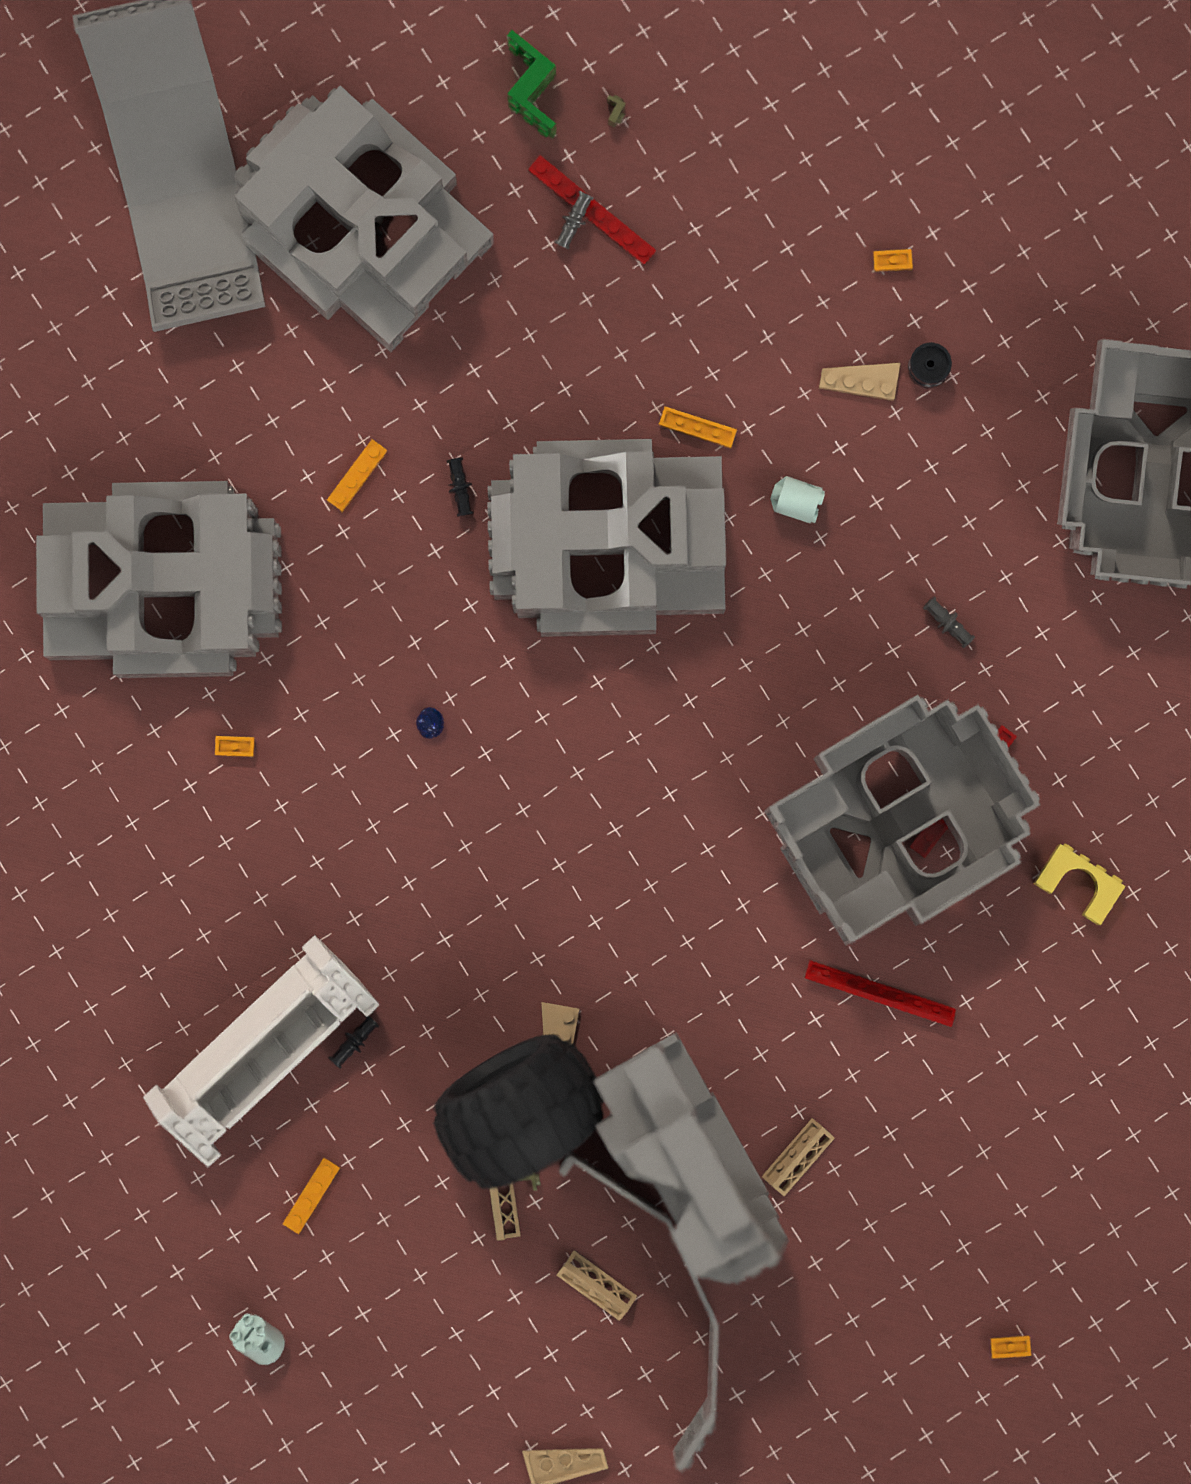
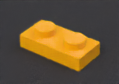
[873,249,913,272]
[215,736,255,757]
[990,1335,1031,1359]

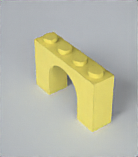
[1033,843,1125,925]

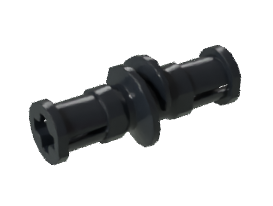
[446,457,474,517]
[328,1016,380,1070]

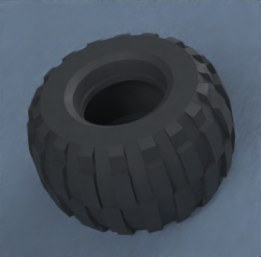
[433,1034,605,1189]

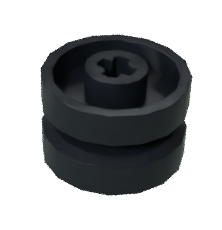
[908,342,952,389]

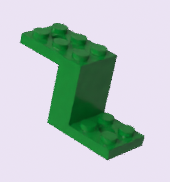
[507,30,557,139]

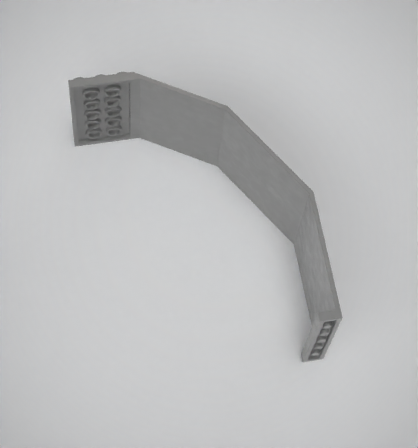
[73,0,266,332]

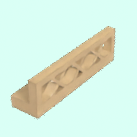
[762,1118,834,1196]
[490,1184,521,1241]
[557,1251,637,1321]

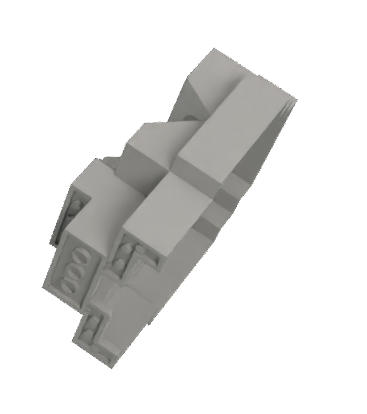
[234,86,494,352]
[1057,339,1191,589]
[487,439,726,637]
[36,481,282,678]
[764,695,1040,945]
[594,1032,789,1284]

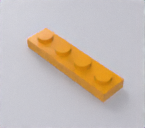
[659,406,737,449]
[327,439,388,512]
[283,1157,340,1234]

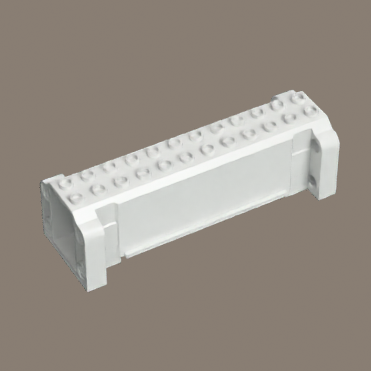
[143,935,380,1167]

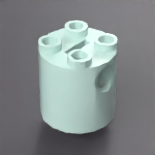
[770,476,825,524]
[230,1314,285,1365]

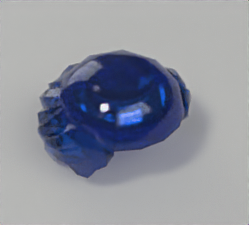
[416,707,445,739]

